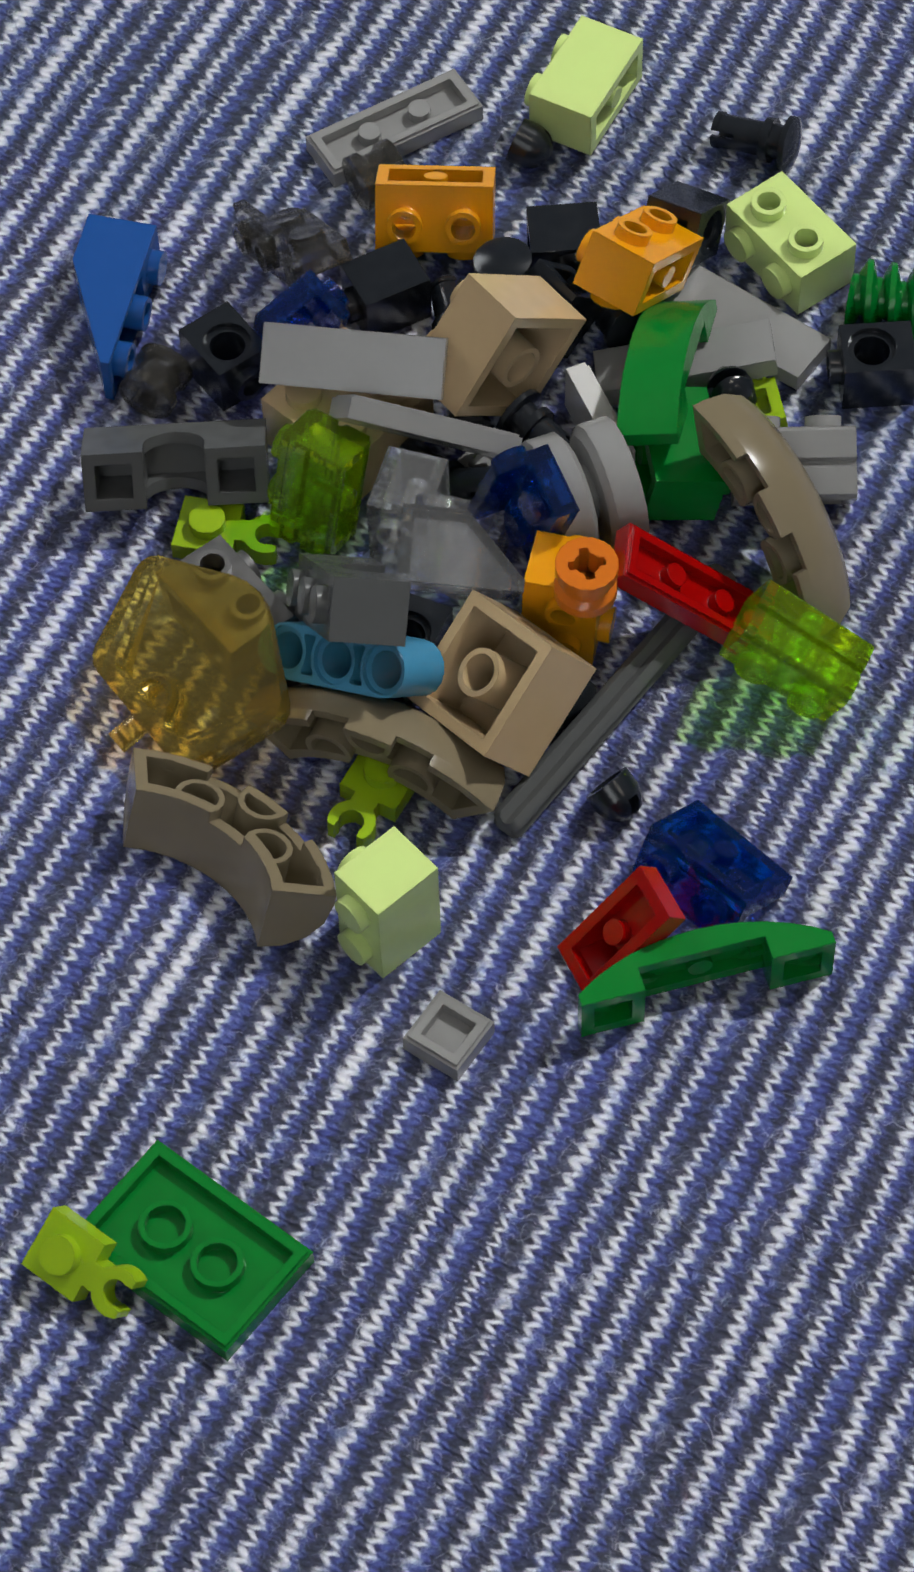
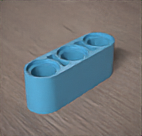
[263,621,444,698]

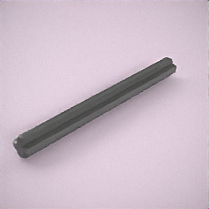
[494,563,736,838]

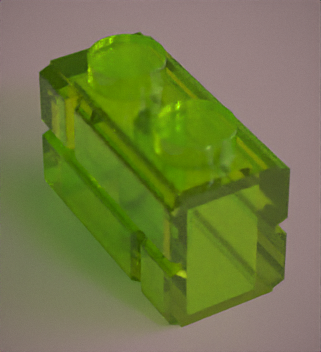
[267,409,371,555]
[719,579,875,722]

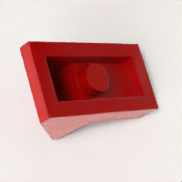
[557,866,686,990]

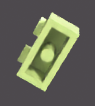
[524,15,643,156]
[724,171,856,315]
[334,826,441,978]

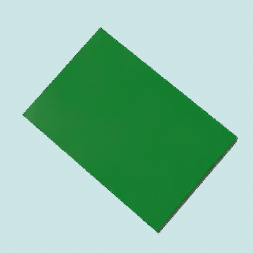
[85,1140,314,1362]

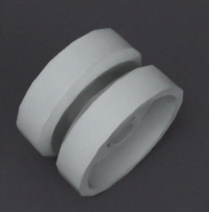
[520,416,650,549]

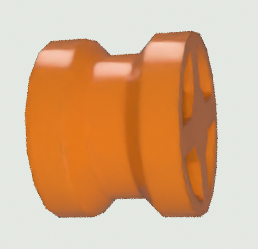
[554,537,619,618]

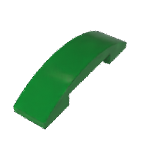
[617,300,717,446]
[578,921,836,1037]

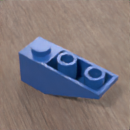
[73,214,168,400]

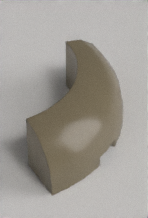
[693,394,850,641]
[247,684,505,819]
[123,747,336,947]

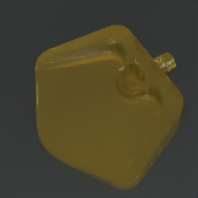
[92,555,291,771]

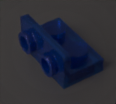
[252,268,350,339]
[467,444,580,562]
[632,800,793,928]

